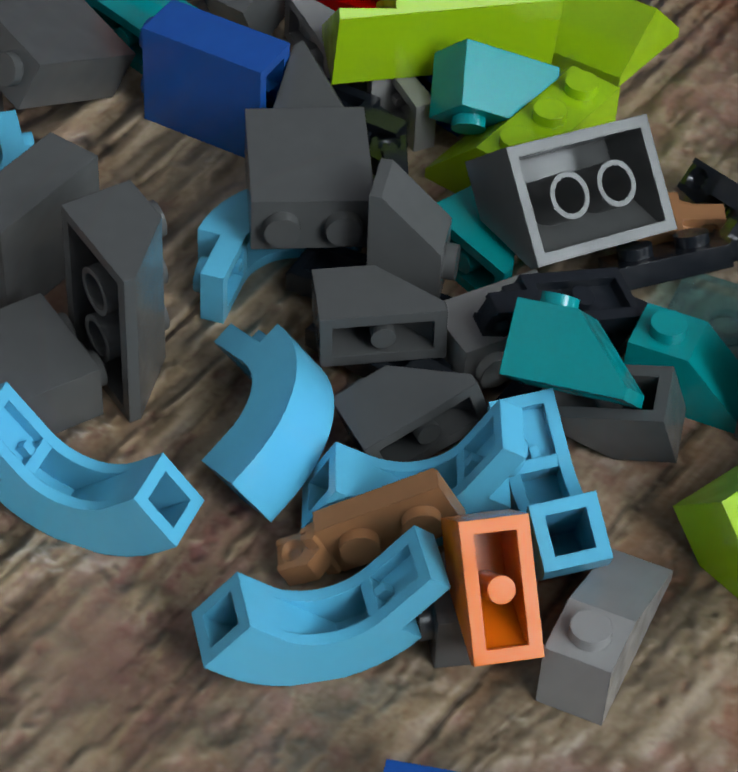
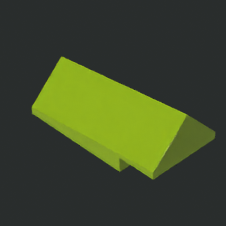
[322,0,564,85]
[550,0,680,87]

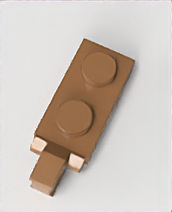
[276,468,466,586]

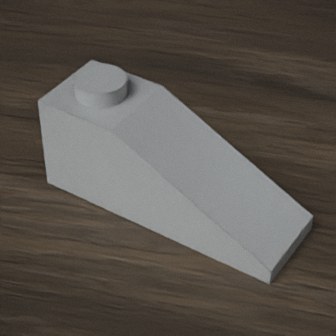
[536,548,673,726]

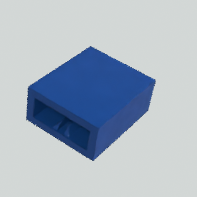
[139,0,290,158]

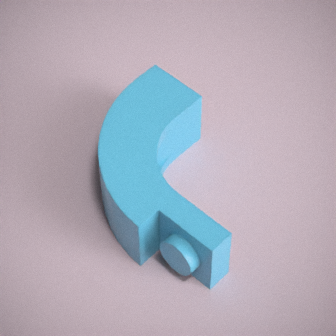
[193,189,362,324]
[201,323,334,522]
[0,382,205,557]
[487,388,613,580]
[301,399,528,546]
[191,525,451,686]

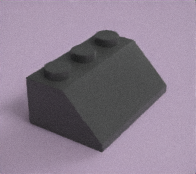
[465,114,677,270]
[61,180,170,423]

